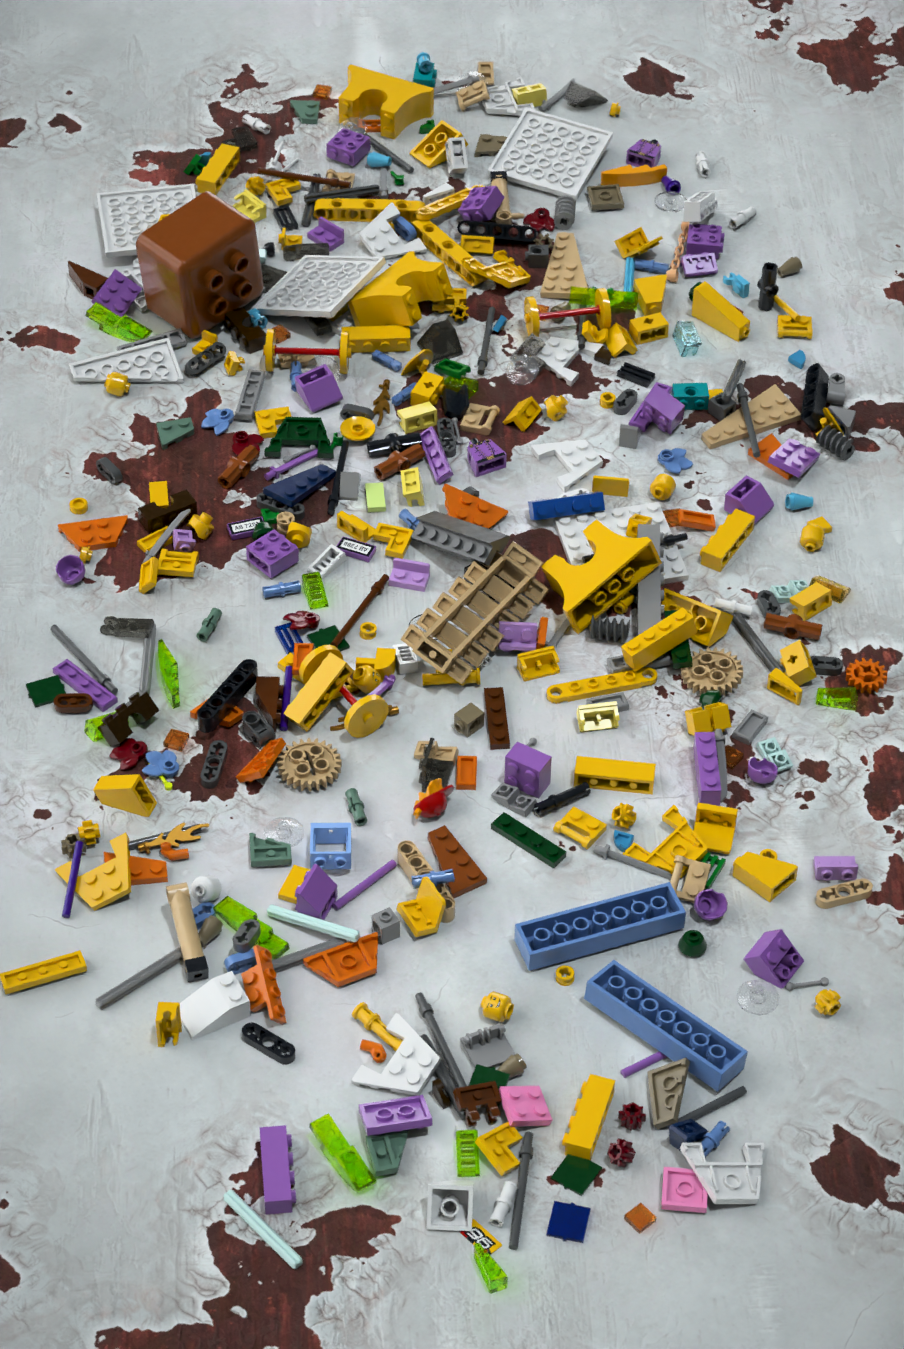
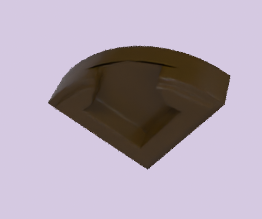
[594,346,611,365]
[432,1078,450,1109]

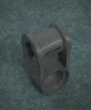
[243,711,276,748]

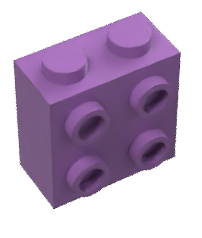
[326,128,370,166]
[458,186,505,221]
[686,224,725,259]
[246,530,299,578]

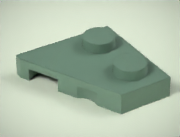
[290,100,320,124]
[156,417,194,450]
[249,833,292,867]
[365,1130,408,1177]

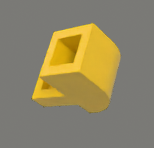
[356,648,396,682]

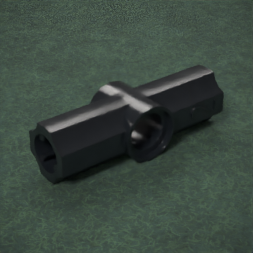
[757,262,779,311]
[367,432,422,457]

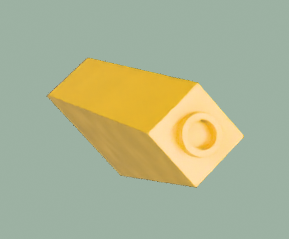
[692,281,750,342]

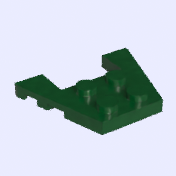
[264,417,334,458]

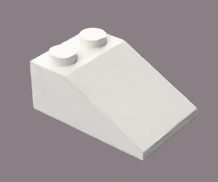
[180,971,251,1040]

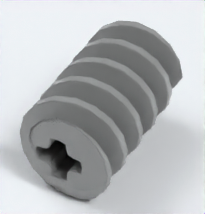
[554,196,576,230]

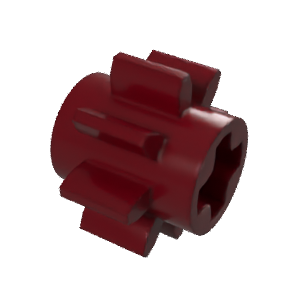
[618,1102,646,1131]
[607,1138,636,1167]

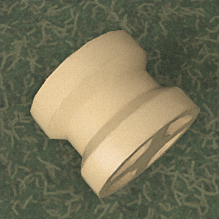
[277,512,295,535]

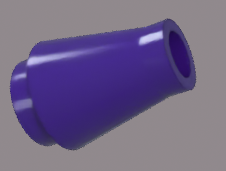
[661,176,681,195]

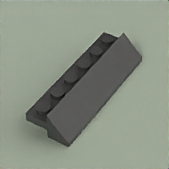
[411,511,510,566]

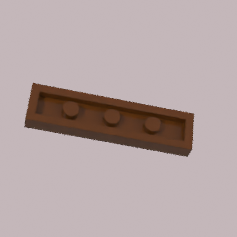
[484,687,510,750]

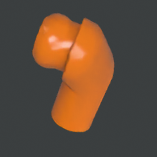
[160,842,189,861]
[360,1039,386,1063]

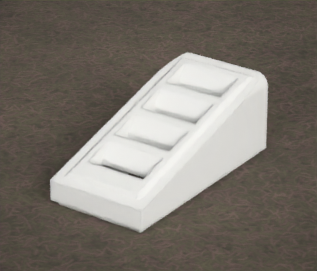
[423,183,455,205]
[307,544,347,579]
[393,643,418,674]

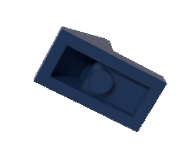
[669,1119,708,1152]

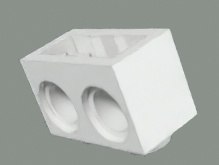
[445,137,468,175]

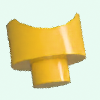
[543,395,568,422]
[187,512,214,540]
[286,522,312,548]

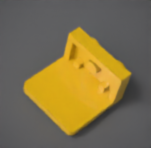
[614,227,663,259]
[694,802,738,854]
[396,876,446,937]

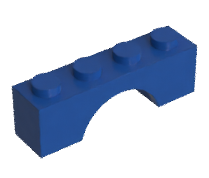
[528,491,605,520]

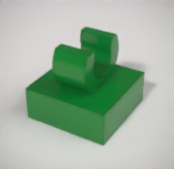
[183,154,205,176]

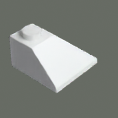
[427,1180,474,1231]

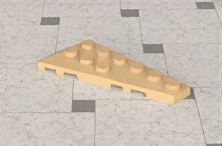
[540,232,590,299]
[701,384,801,449]

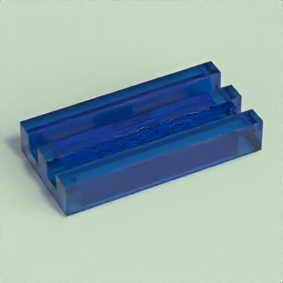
[275,622,303,655]

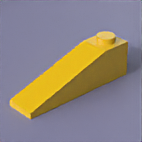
[661,588,734,647]

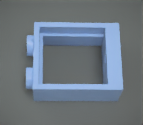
[310,823,351,870]

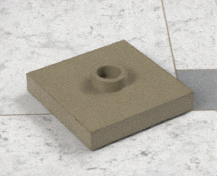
[587,184,624,210]

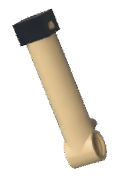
[490,171,524,233]
[166,882,209,983]

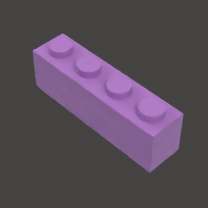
[693,732,721,806]
[260,1125,296,1215]

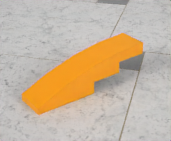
[601,164,667,187]

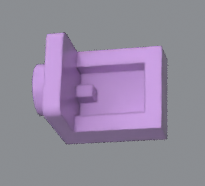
[172,529,196,553]

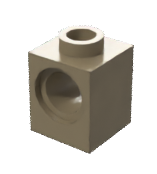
[454,703,485,738]

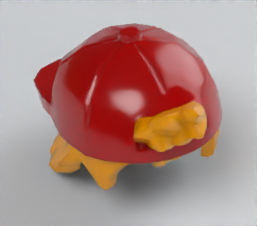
[413,778,455,819]

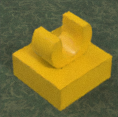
[224,351,245,376]

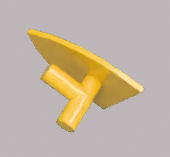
[401,349,434,375]
[815,407,844,436]

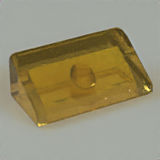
[809,575,851,603]

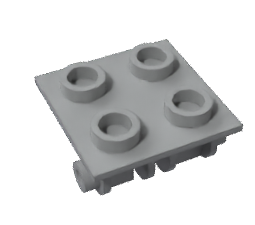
[460,1023,515,1068]

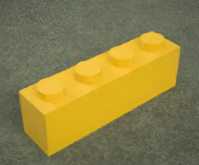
[196,144,240,195]
[341,325,411,353]
[700,508,755,572]
[621,607,697,672]
[283,652,354,732]
[574,756,656,795]
[562,1074,615,1161]

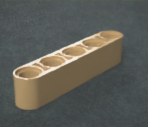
[397,840,455,923]

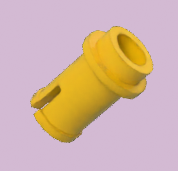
[614,592,635,614]

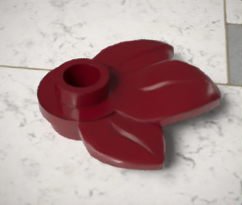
[523,208,555,233]
[232,431,264,456]
[283,611,320,630]
[109,738,148,770]

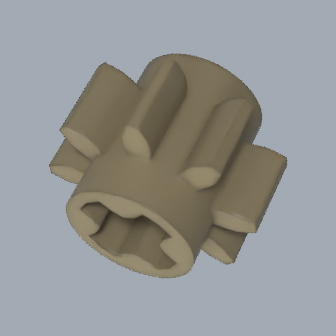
[533,233,554,249]
[61,834,86,859]

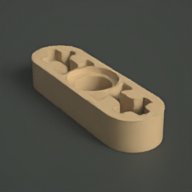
[815,878,873,909]

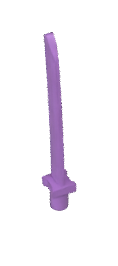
[264,449,318,480]
[367,674,396,696]

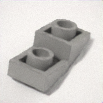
[491,783,537,817]

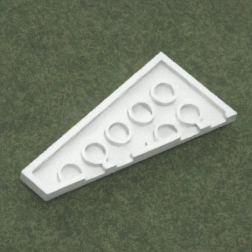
[69,337,184,383]

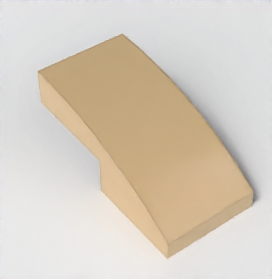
[478,62,494,85]
[278,354,317,368]
[414,741,459,766]

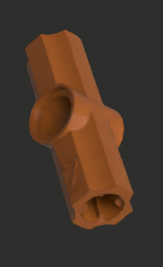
[374,443,425,480]
[218,445,260,489]
[764,613,823,640]

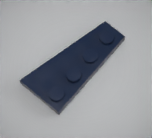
[263,464,336,507]

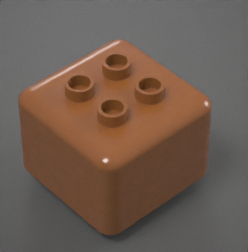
[136,191,264,339]

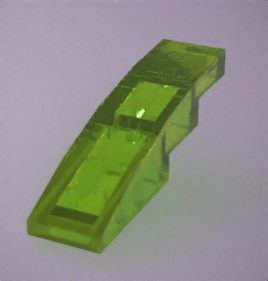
[569,286,639,309]
[158,639,180,709]
[213,896,290,960]

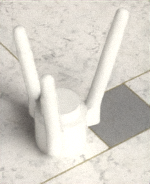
[268,141,299,178]

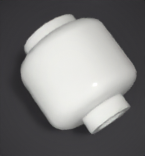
[191,875,221,903]

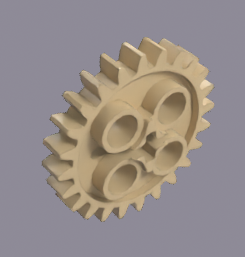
[681,647,743,696]
[277,738,342,791]

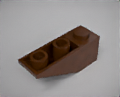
[68,261,108,299]
[255,676,284,732]

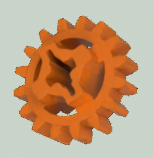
[845,658,888,694]

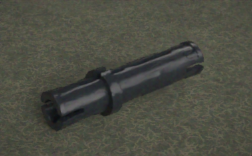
[534,782,591,816]

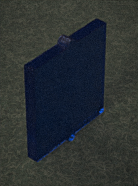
[546,1201,591,1243]

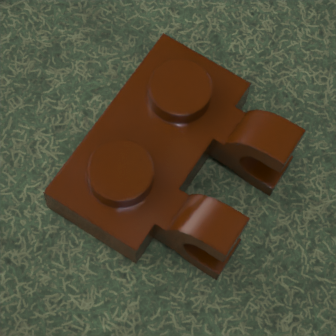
[453,1081,502,1127]

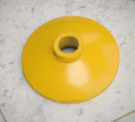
[340,416,375,441]

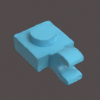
[723,272,750,298]

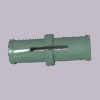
[196,608,222,642]
[345,788,367,826]

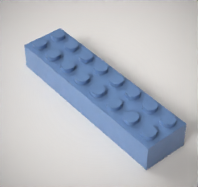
[514,882,686,971]
[584,960,748,1092]

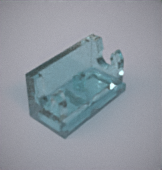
[672,321,702,357]

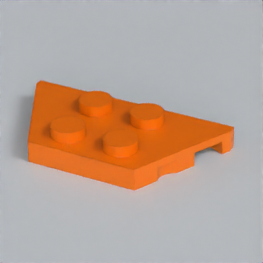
[442,483,509,529]
[58,515,128,552]
[303,932,378,987]

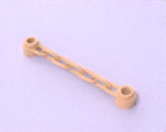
[666,221,689,282]

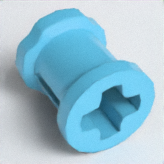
[416,52,433,73]
[248,308,268,329]

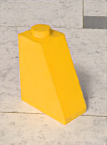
[633,274,667,316]
[93,774,157,817]
[732,852,798,902]

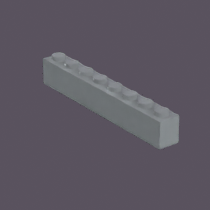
[637,524,664,636]

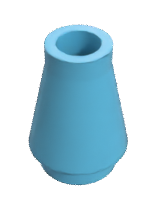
[367,151,392,167]
[785,492,813,510]

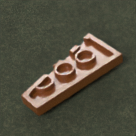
[428,825,487,898]

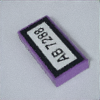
[227,517,264,540]
[336,536,376,562]

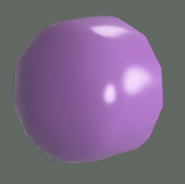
[56,555,86,585]
[748,757,778,784]
[694,889,728,921]

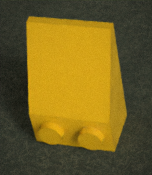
[409,120,468,168]

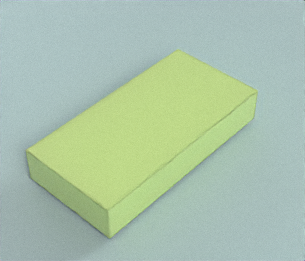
[365,482,386,512]

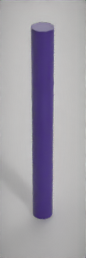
[280,666,292,731]
[62,841,84,918]

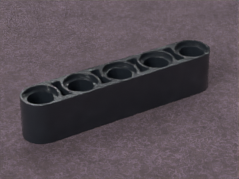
[457,220,538,242]
[801,363,829,431]
[197,659,258,733]

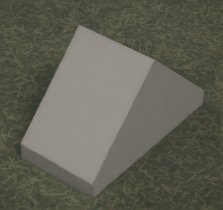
[828,406,856,439]
[619,424,642,449]
[339,472,361,501]

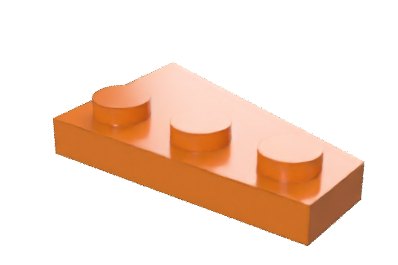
[748,433,794,480]
[236,738,286,783]
[104,852,168,885]

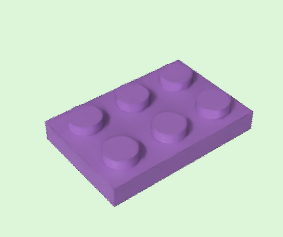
[91,269,143,322]
[768,438,820,478]
[359,1095,432,1136]

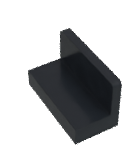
[442,384,469,421]

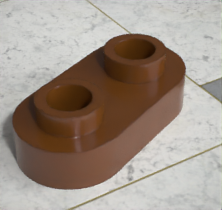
[54,693,93,713]

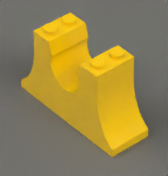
[338,64,434,140]
[347,251,453,327]
[541,519,662,634]

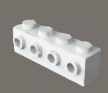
[684,191,717,224]

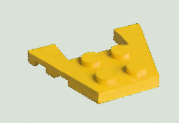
[463,250,531,288]
[623,805,708,878]
[55,832,131,911]

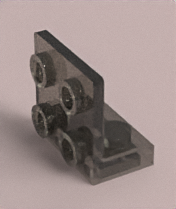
[419,738,454,793]

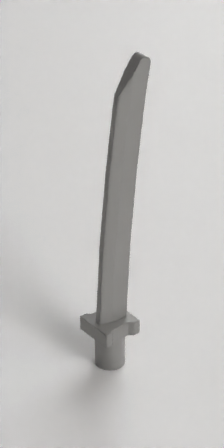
[434,75,480,95]
[539,78,575,112]
[379,166,388,199]
[142,509,191,564]
[544,618,571,649]
[714,729,727,803]
[594,844,672,880]

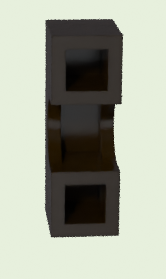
[224,307,266,354]
[138,489,197,534]
[97,691,159,747]

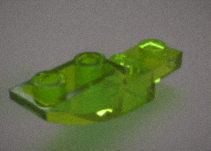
[86,303,152,342]
[309,1113,377,1193]

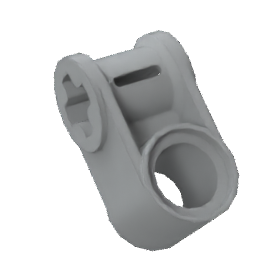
[826,373,846,405]

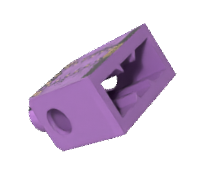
[626,139,661,168]
[467,438,507,477]

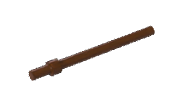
[258,168,351,188]
[331,574,389,647]

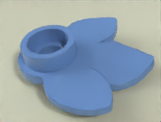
[201,409,234,436]
[658,448,693,473]
[142,750,179,778]

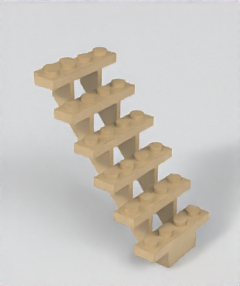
[400,541,550,684]

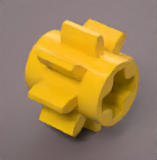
[246,176,266,196]
[449,301,469,322]
[612,803,636,829]
[77,820,100,845]
[815,989,841,1015]

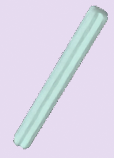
[267,904,360,943]
[223,1189,303,1269]

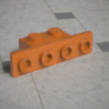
[241,945,286,1024]

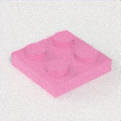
[499,1086,552,1127]
[661,1167,707,1213]

